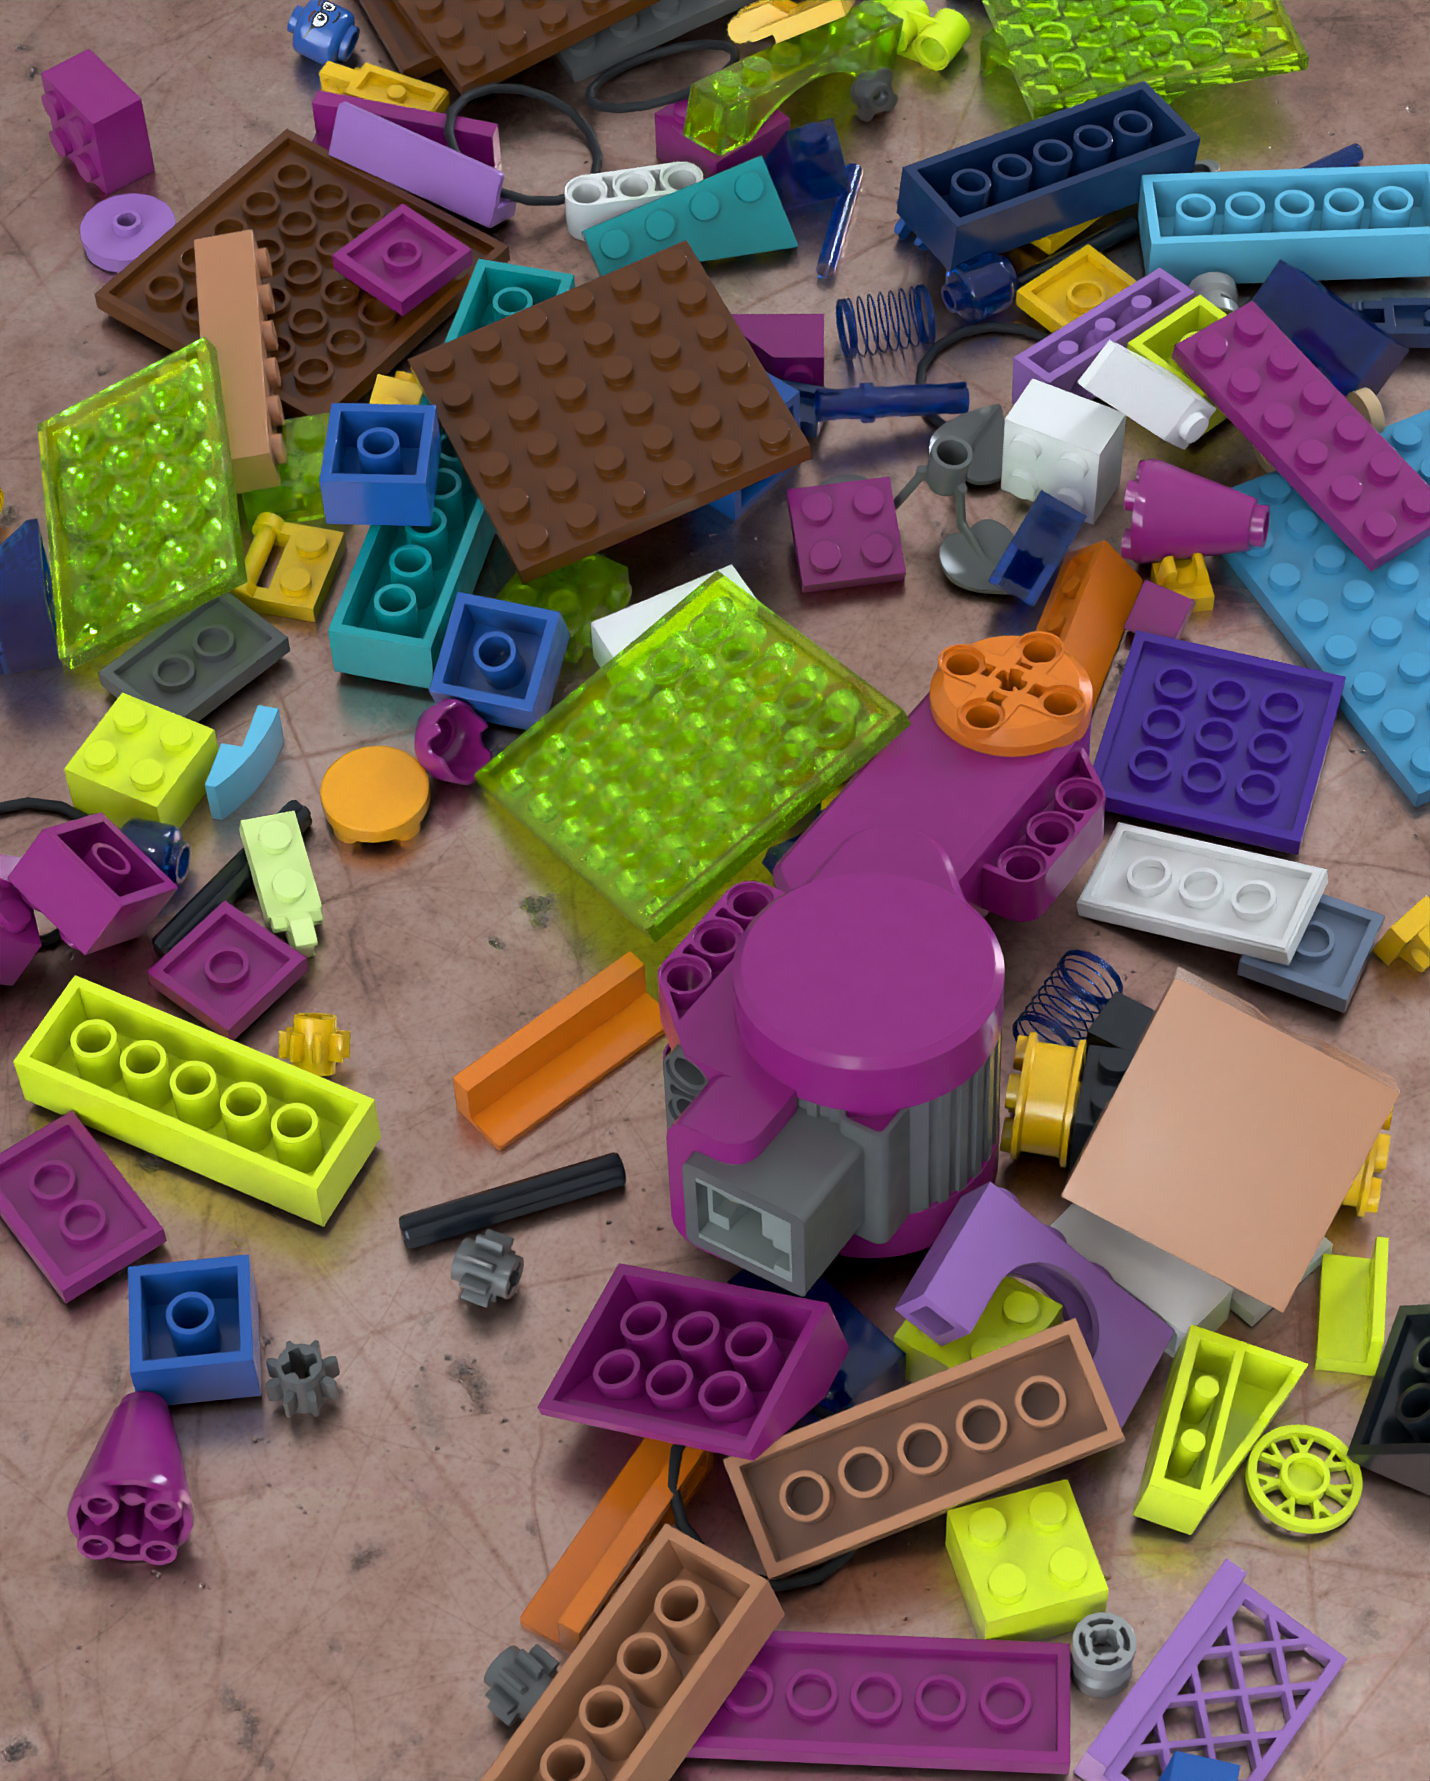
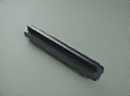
[152,800,313,957]
[399,1152,626,1248]

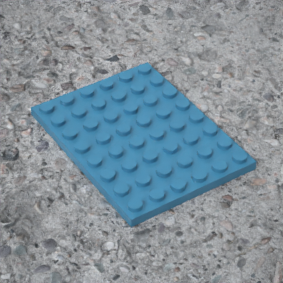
[1222,409,1430,808]

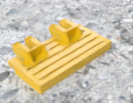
[726,0,856,45]

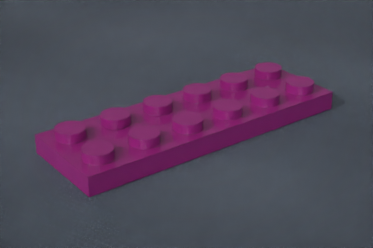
[1171,300,1430,572]
[686,1630,1071,1774]

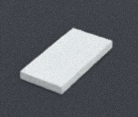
[1076,822,1328,966]

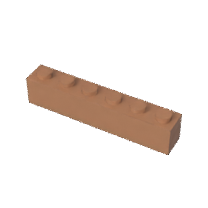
[194,229,287,497]

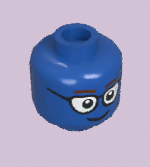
[287,0,360,65]

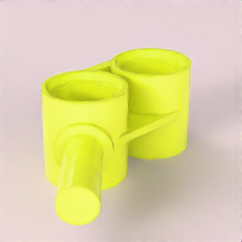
[871,0,971,71]

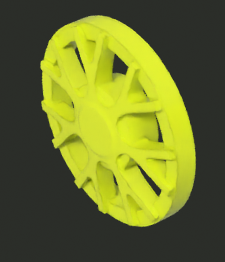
[1245,1424,1363,1534]

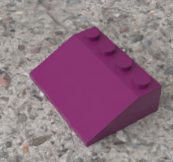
[537,1263,850,1461]

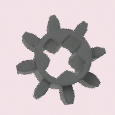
[451,1229,524,1308]
[265,1340,340,1418]
[484,1644,560,1726]

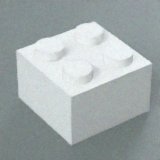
[1001,378,1126,525]

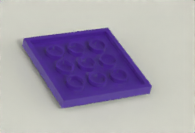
[1093,630,1346,855]

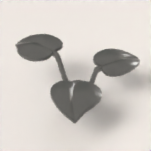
[817,404,1025,594]

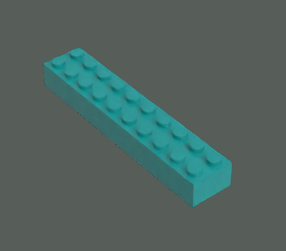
[328,259,575,689]

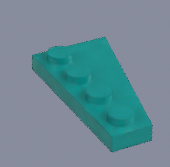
[581,155,799,277]

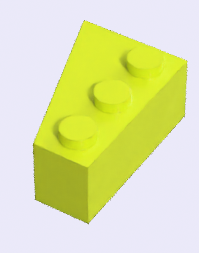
[1132,1324,1309,1535]

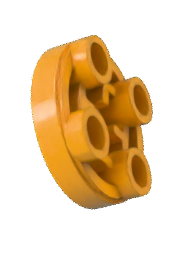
[320,746,431,843]

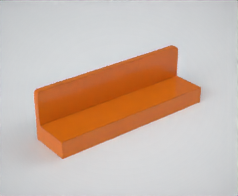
[1035,540,1143,711]
[452,951,665,1150]
[520,1437,714,1654]

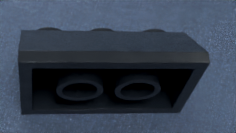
[1347,1304,1430,1495]

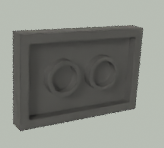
[98,583,290,722]

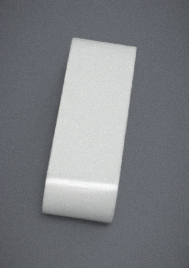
[564,162,703,241]

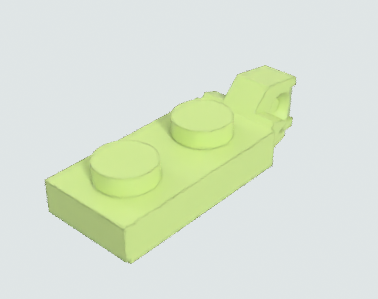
[239,811,323,958]

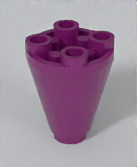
[1121,459,1270,564]
[67,1391,194,1565]

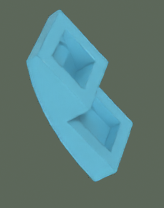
[205,705,285,820]

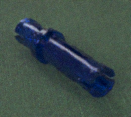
[814,381,970,423]

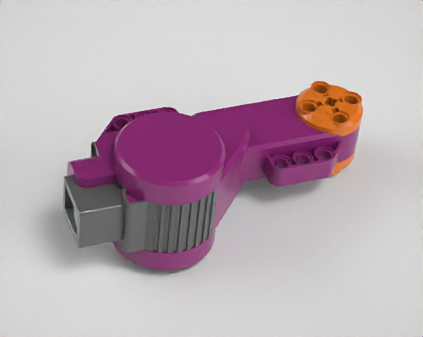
[658,631,1106,1296]

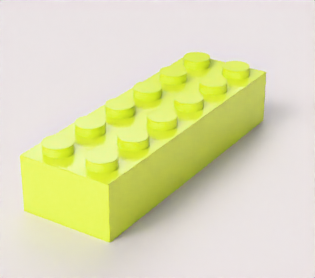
[13,975,381,1227]

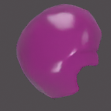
[414,698,493,785]

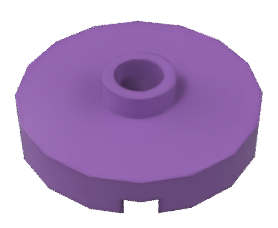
[80,193,176,272]

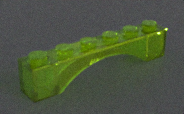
[683,0,904,156]

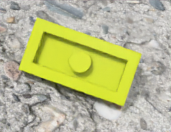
[1314,1236,1389,1376]

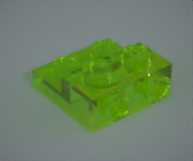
[242,412,330,531]
[494,553,632,664]

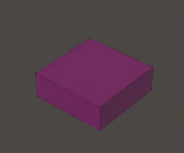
[1124,580,1196,640]

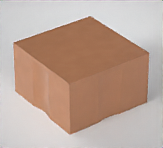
[1061,966,1400,1313]

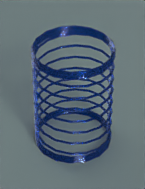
[836,284,936,360]
[1012,949,1123,1047]

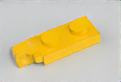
[319,61,450,113]

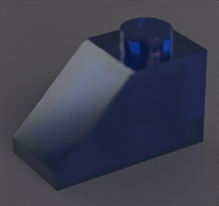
[764,118,852,211]
[988,490,1087,607]

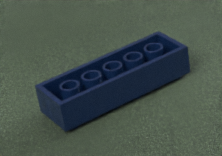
[896,81,1201,272]

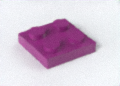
[332,204,473,316]
[786,476,906,593]
[147,901,308,1041]

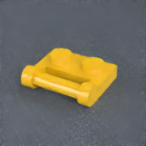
[226,512,347,622]

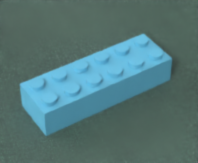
[1138,164,1430,286]

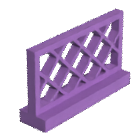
[1073,1558,1347,1781]

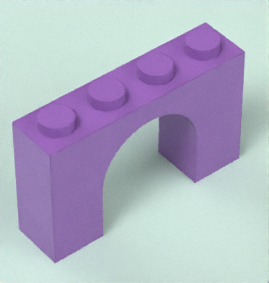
[894,1181,1175,1429]

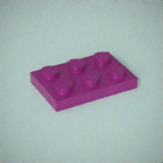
[0,1110,167,1303]

